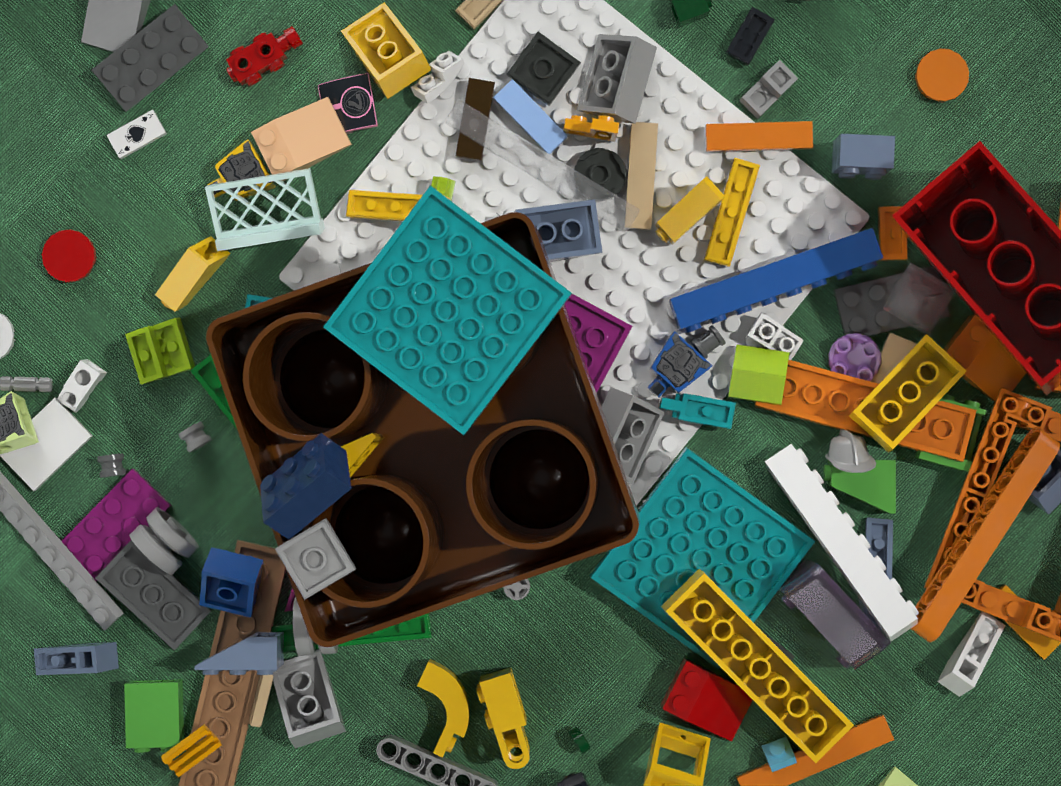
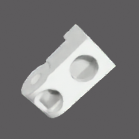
[57,359,107,412]

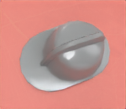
[825,429,876,473]

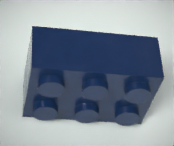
[260,433,351,540]

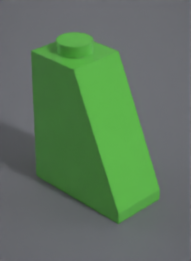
[823,460,896,514]

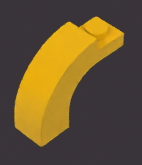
[417,659,470,758]

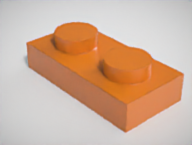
[878,206,908,261]

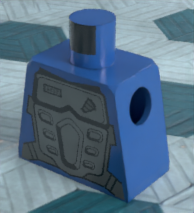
[647,332,713,398]

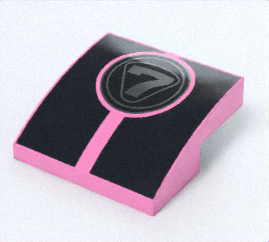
[318,73,378,134]

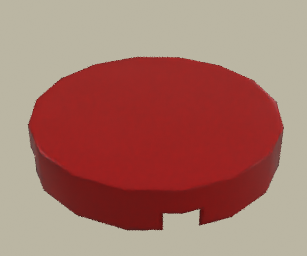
[42,229,96,283]

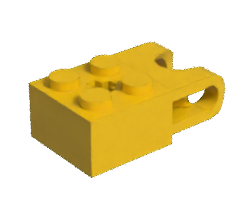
[476,667,530,769]

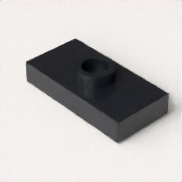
[725,6,775,67]

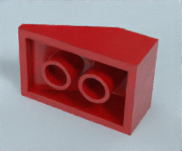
[660,658,753,741]

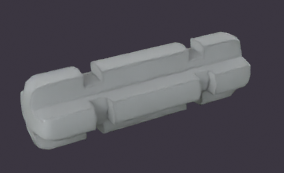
[0,376,53,392]

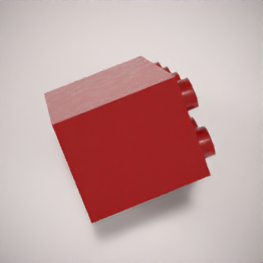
[892,141,1061,396]

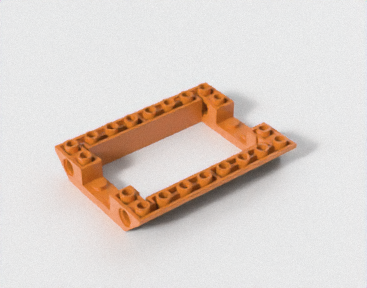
[924,388,1061,642]

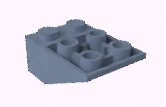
[195,632,284,675]

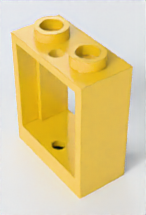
[643,722,711,786]

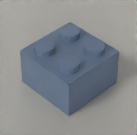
[832,134,895,180]

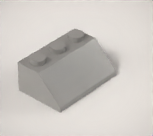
[577,34,657,124]
[602,387,665,484]

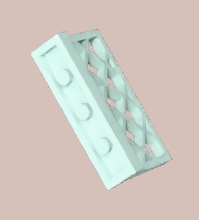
[205,168,325,251]

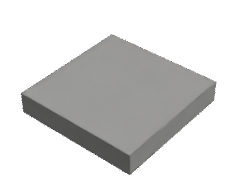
[275,518,356,600]

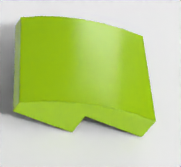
[125,318,195,385]

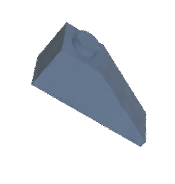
[34,642,119,675]

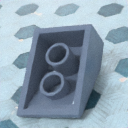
[514,199,603,262]

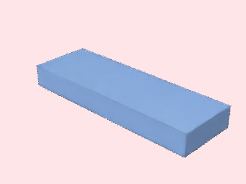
[493,79,568,155]

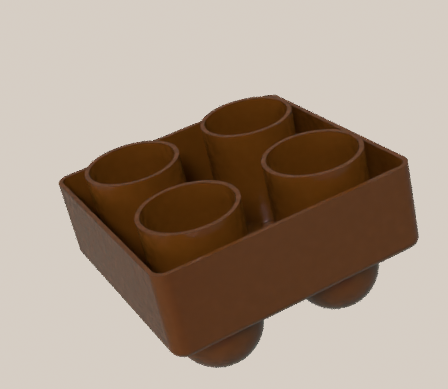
[206,212,640,647]

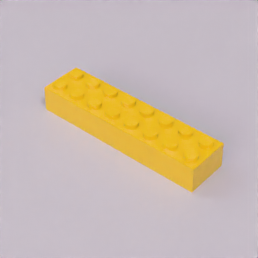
[661,569,854,763]

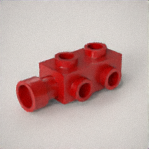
[226,26,303,86]

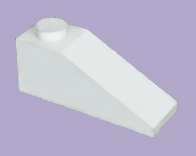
[937,612,1005,697]

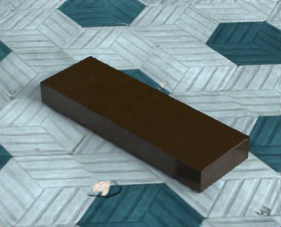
[455,78,495,162]

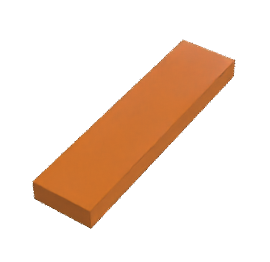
[705,121,813,152]

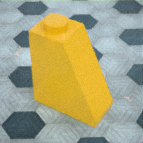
[655,176,725,245]
[155,236,231,312]

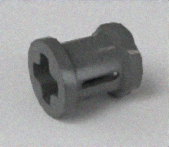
[690,325,726,359]

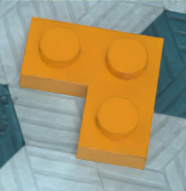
[563,115,619,142]

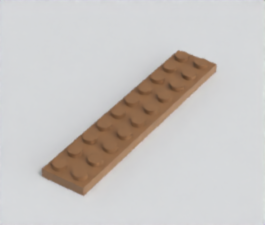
[179,540,286,786]

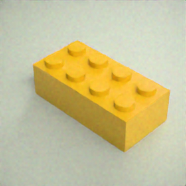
[849,334,967,453]

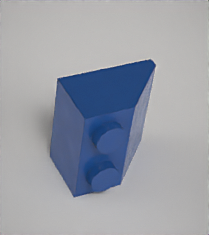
[199,547,263,618]

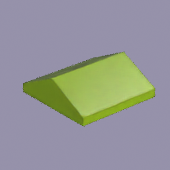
[728,345,790,405]

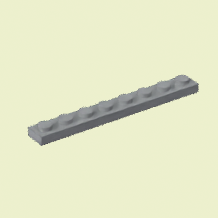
[0,471,124,631]

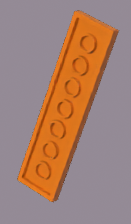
[755,359,977,462]

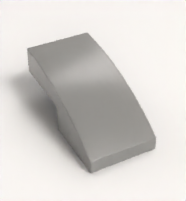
[739,60,798,119]

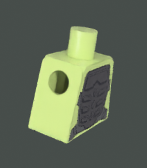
[0,391,39,454]

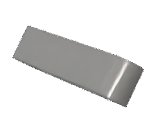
[376,734,499,786]

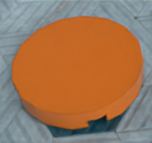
[915,49,969,102]

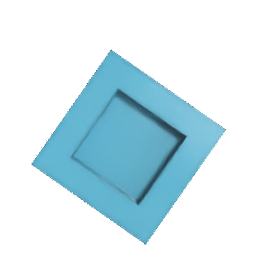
[762,737,797,772]

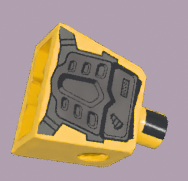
[207,140,276,201]

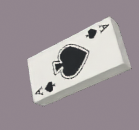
[107,110,167,159]

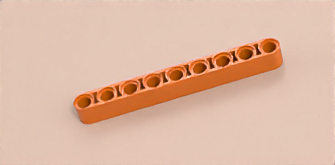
[911,427,1060,642]

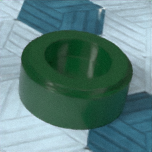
[568,727,591,754]

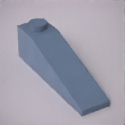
[858,517,893,631]

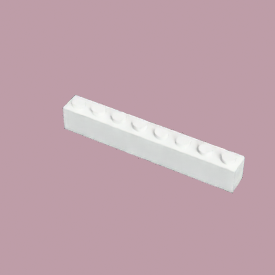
[765,444,919,642]

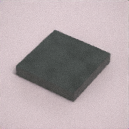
[507,31,581,106]

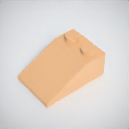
[251,97,352,181]

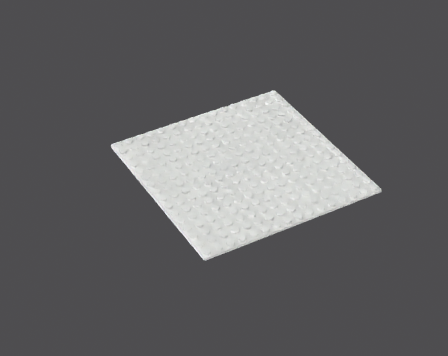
[279,0,869,506]

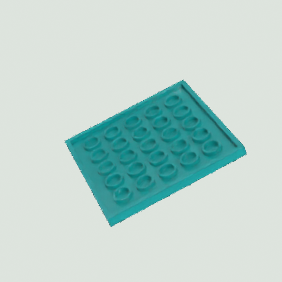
[323,185,572,435]
[590,447,815,669]

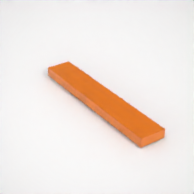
[736,714,894,786]

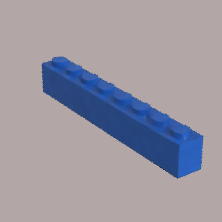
[669,228,883,333]

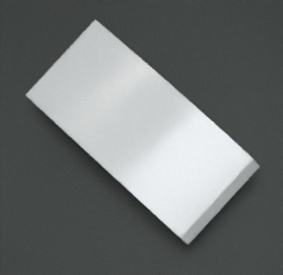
[411,51,464,104]
[747,312,804,360]

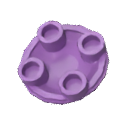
[828,333,881,381]

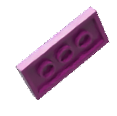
[62,469,172,582]

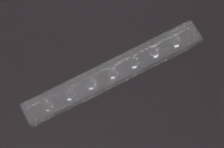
[445,99,640,233]

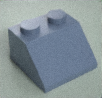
[1028,449,1061,515]

